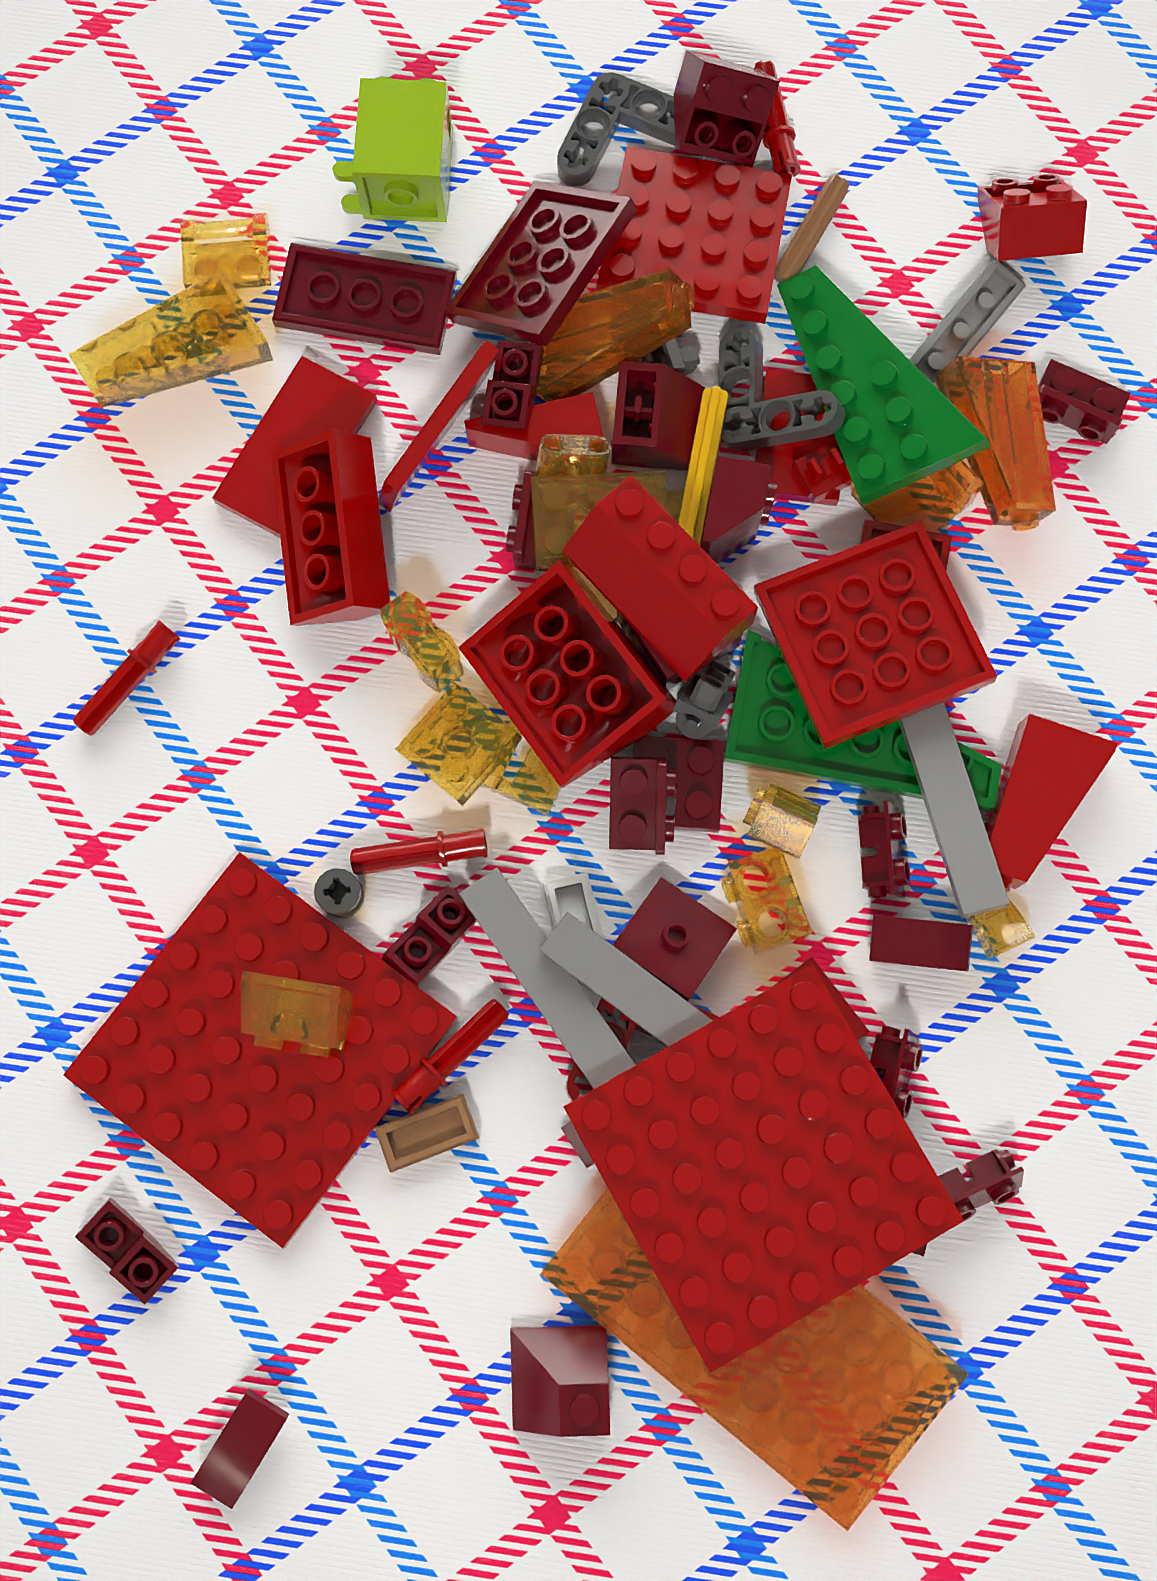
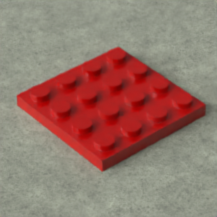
[596,146,792,324]
[754,521,997,749]

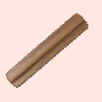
[774,174,849,283]

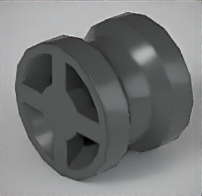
[314,868,365,919]

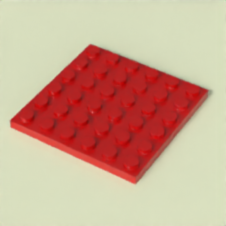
[63,852,458,1249]
[563,964,964,1373]

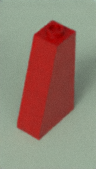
[986,713,1118,892]

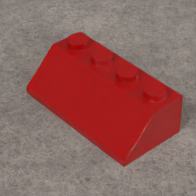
[271,428,391,626]
[562,475,758,683]

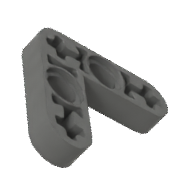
[557,72,675,186]
[718,326,845,451]

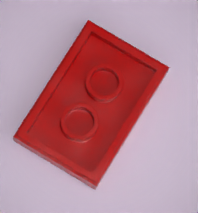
[754,369,844,506]

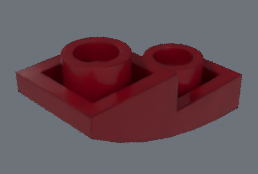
[481,340,544,431]
[382,885,477,987]
[869,915,973,972]
[75,1197,179,1304]
[190,1388,290,1509]

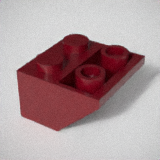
[673,50,780,167]
[611,361,705,471]

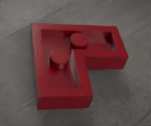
[633,736,725,833]

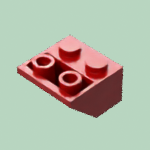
[977,174,1087,261]

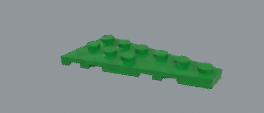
[777,265,991,505]
[724,629,1002,812]

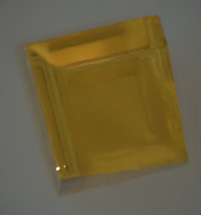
[967,898,1036,960]

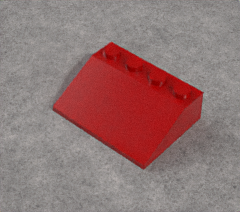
[458,560,677,788]

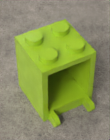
[332,76,453,223]

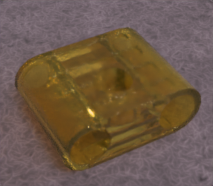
[534,434,611,492]

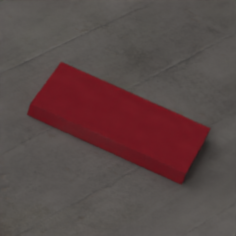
[272,243,457,355]

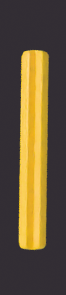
[678,386,728,546]

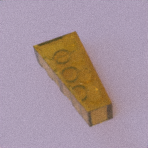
[68,268,273,408]

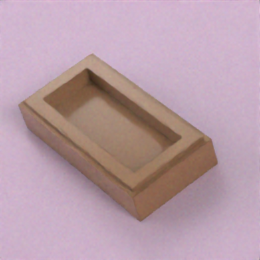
[374,1094,480,1173]

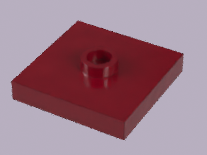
[613,877,737,1002]

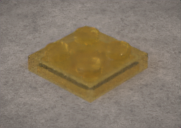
[395,682,523,806]

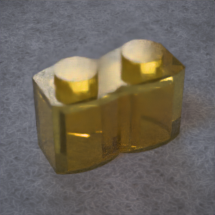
[380,591,464,693]
[743,782,821,859]

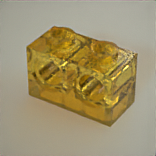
[720,845,812,956]

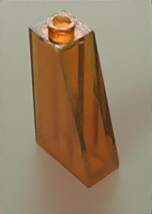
[531,268,695,402]
[936,356,1056,531]

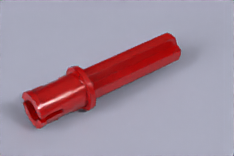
[755,60,801,177]
[73,620,181,736]
[350,828,488,875]
[391,999,509,1115]

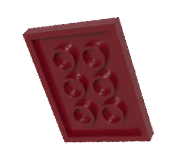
[445,181,637,346]

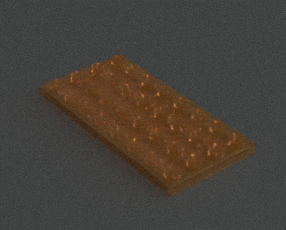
[540,1188,969,1531]

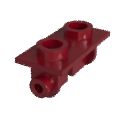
[857,801,910,898]
[870,1026,923,1118]
[938,1149,1024,1221]

